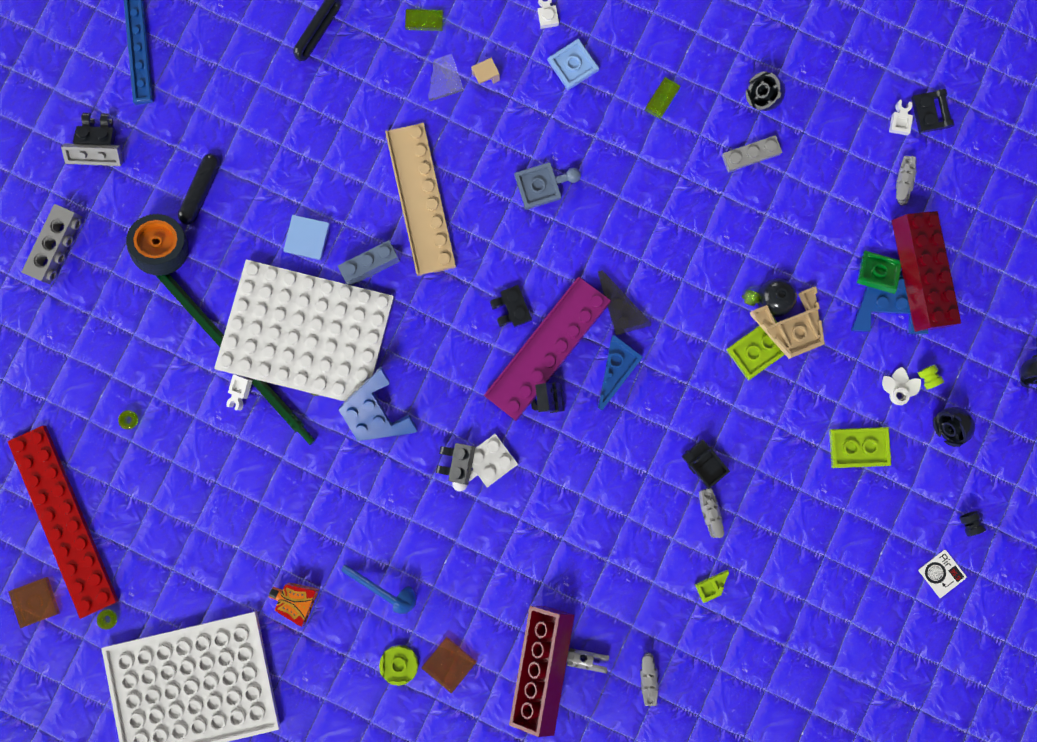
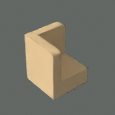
[471,57,500,84]

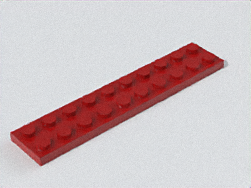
[7,426,119,619]

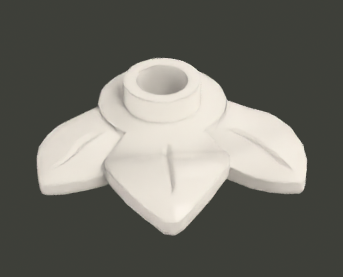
[882,367,921,405]

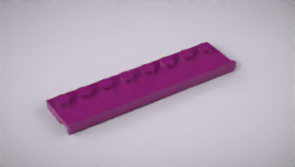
[484,277,611,421]

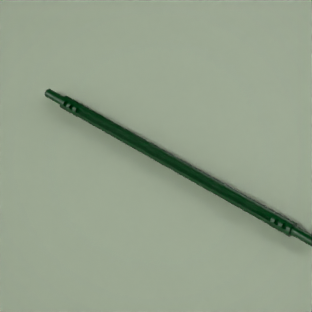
[155,274,316,445]

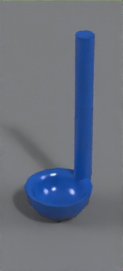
[341,565,417,614]

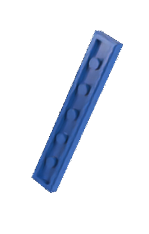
[124,0,154,105]

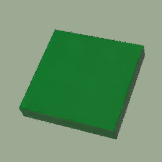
[857,251,901,294]

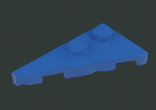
[598,335,643,410]

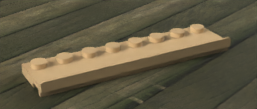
[385,123,456,276]

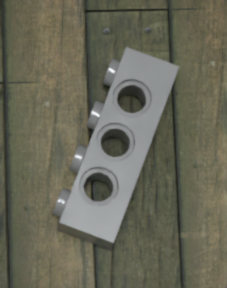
[21,204,82,284]

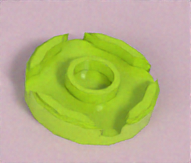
[379,645,419,686]

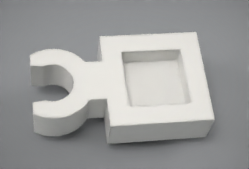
[537,0,559,29]
[889,100,913,136]
[227,374,253,410]

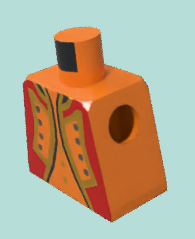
[269,583,320,627]

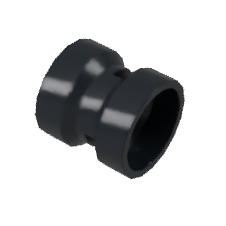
[959,511,986,536]

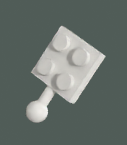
[452,434,518,491]

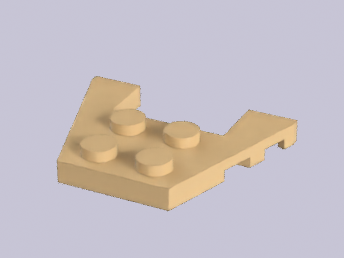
[750,286,825,359]

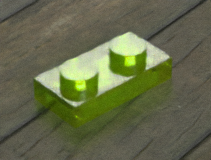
[405,9,443,31]
[645,77,681,119]

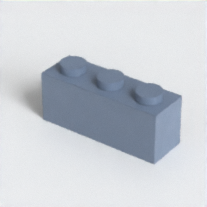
[338,240,400,286]

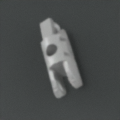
[896,156,917,206]
[699,488,724,538]
[567,648,609,674]
[640,652,659,706]

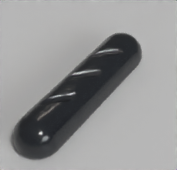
[293,0,341,61]
[178,153,220,225]

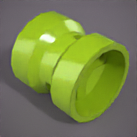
[917,364,945,390]

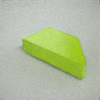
[694,570,729,603]

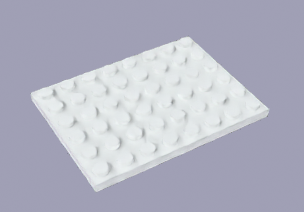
[214,259,394,402]
[102,611,281,742]

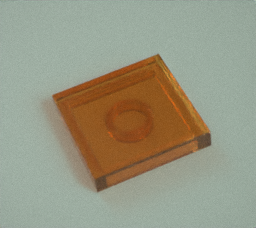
[8,577,60,628]
[422,636,477,694]

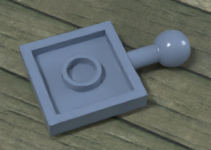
[514,162,581,210]

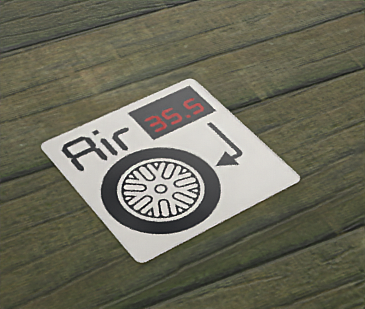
[918,550,967,598]

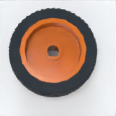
[126,214,188,276]

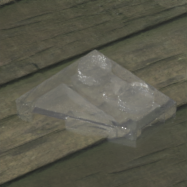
[428,54,464,102]

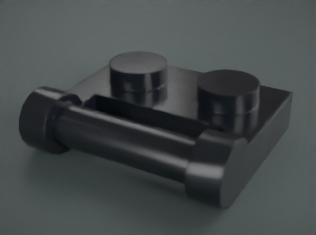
[911,89,954,133]

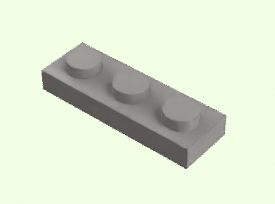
[722,135,782,173]
[61,143,123,166]

